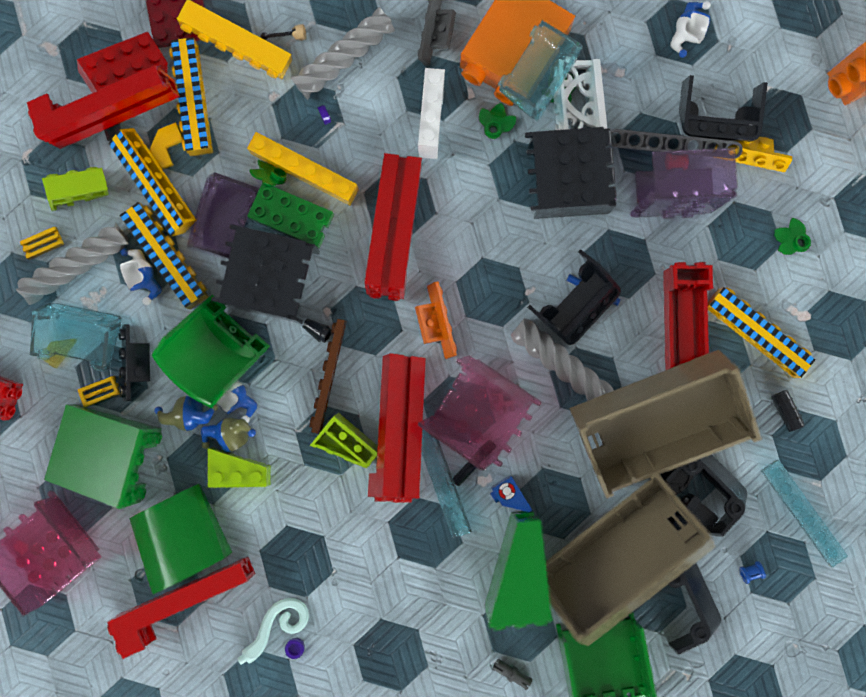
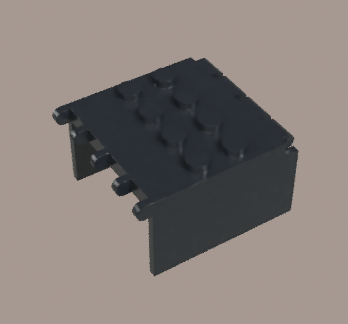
[525,127,617,219]
[211,224,320,324]

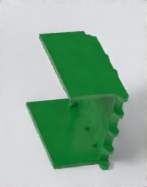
[556,612,657,697]

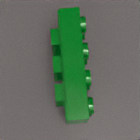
[247,183,334,249]

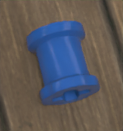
[739,561,766,584]

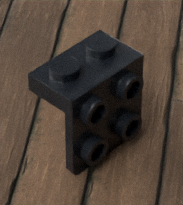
[668,493,718,532]

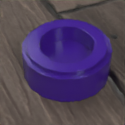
[317,105,331,125]
[285,638,305,659]

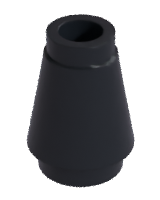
[302,318,331,343]

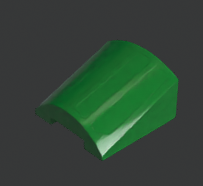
[151,294,270,408]
[129,483,232,595]

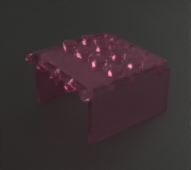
[418,355,542,471]
[0,490,102,616]

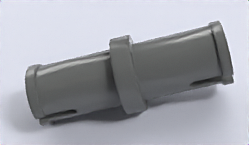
[492,658,532,690]

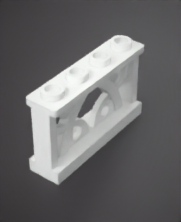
[549,59,607,130]

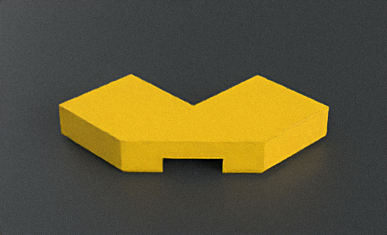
[149,122,183,170]

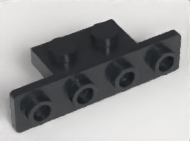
[118,324,150,401]

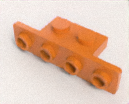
[415,281,457,359]

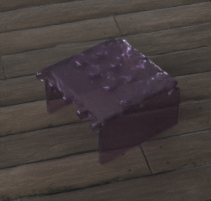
[630,148,738,219]

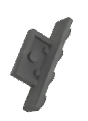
[418,0,456,67]

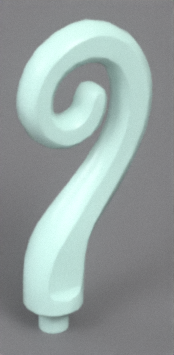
[237,598,309,665]

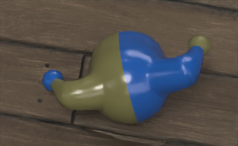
[154,396,218,431]
[200,417,256,452]

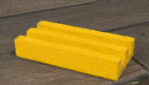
[19,226,64,260]
[77,376,119,407]

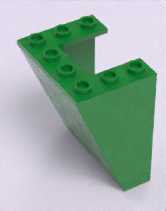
[44,404,162,509]
[485,511,552,630]

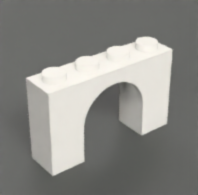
[418,68,445,159]

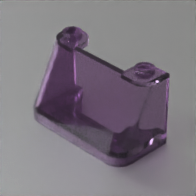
[187,172,259,259]

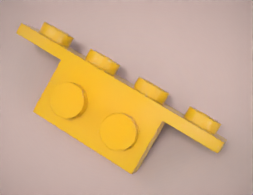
[712,137,792,172]

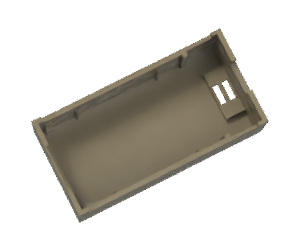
[569,350,762,499]
[546,472,716,646]

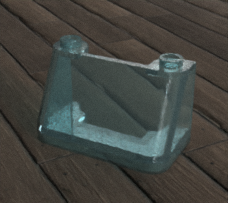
[498,20,583,122]
[30,303,122,371]

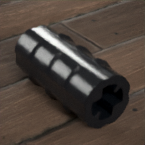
[771,390,805,432]

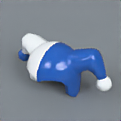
[670,1,711,58]
[120,248,162,305]
[217,381,258,423]

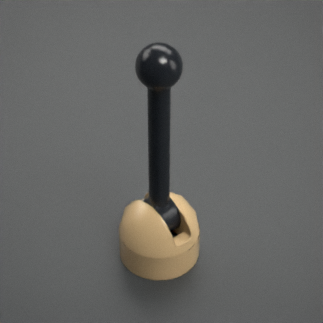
[261,24,306,40]

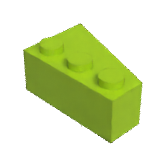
[42,167,109,211]
[310,413,378,469]
[208,447,271,488]

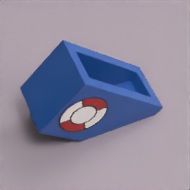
[490,475,532,512]

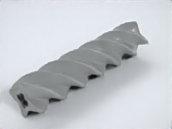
[291,7,395,100]
[16,222,129,305]
[510,318,614,401]

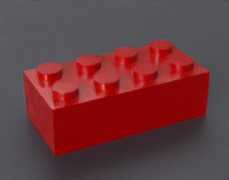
[77,31,168,93]

